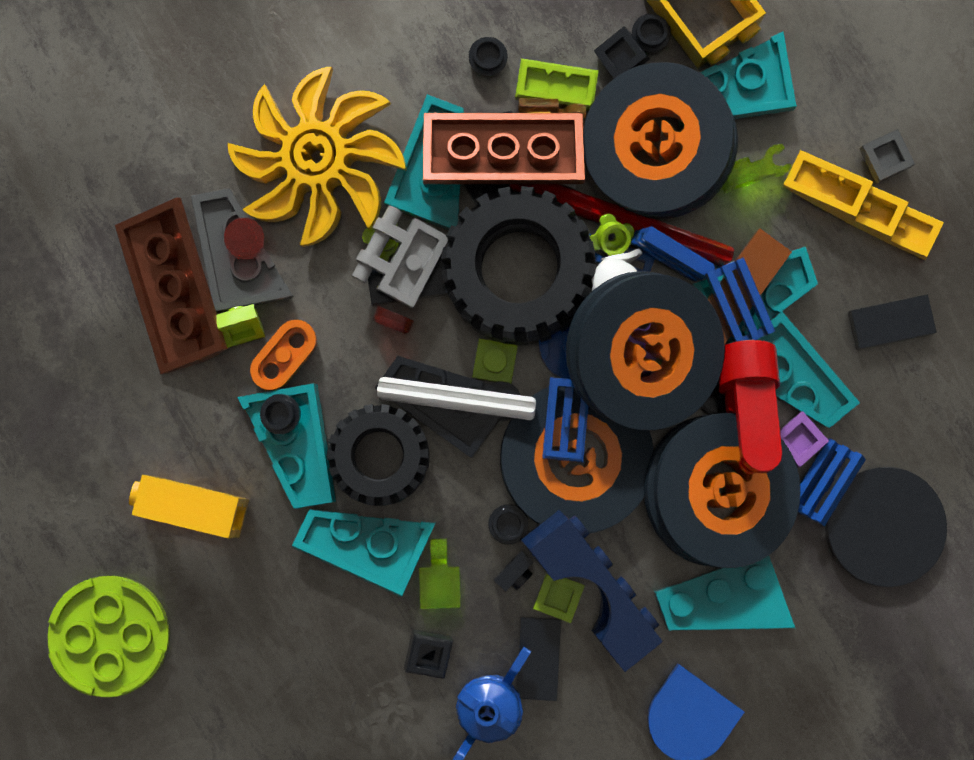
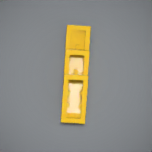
[783,150,944,261]

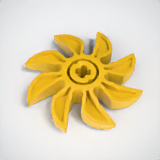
[228,67,407,247]

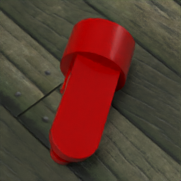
[718,340,782,474]

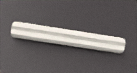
[377,377,536,420]

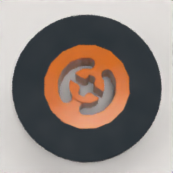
[583,62,738,219]
[566,271,725,430]
[500,387,654,533]
[644,413,800,568]

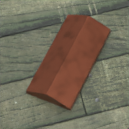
[423,113,585,184]
[115,197,228,374]

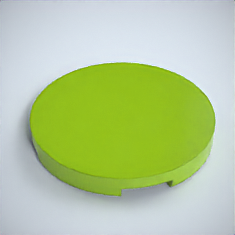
[48,576,170,697]

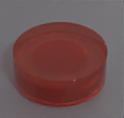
[224,218,265,260]
[373,306,414,335]

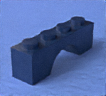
[521,510,663,672]

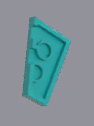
[677,31,797,127]
[384,94,464,230]
[692,246,818,345]
[757,311,860,428]
[237,383,336,509]
[292,509,435,598]
[654,556,795,630]

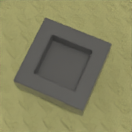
[859,129,915,184]

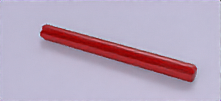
[510,184,734,267]

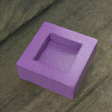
[780,411,829,468]

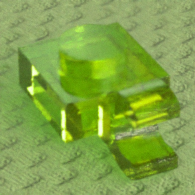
[722,144,792,194]
[419,538,460,609]

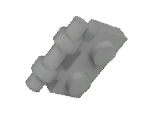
[352,205,448,308]

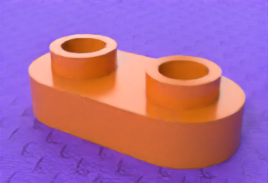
[250,320,317,391]

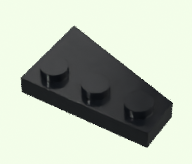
[375,356,519,458]

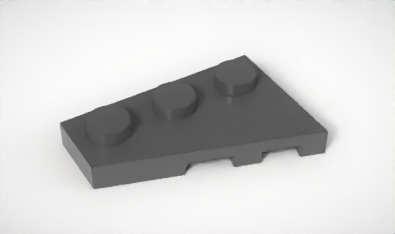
[191,188,293,313]

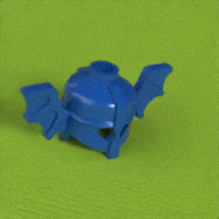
[452,647,532,760]

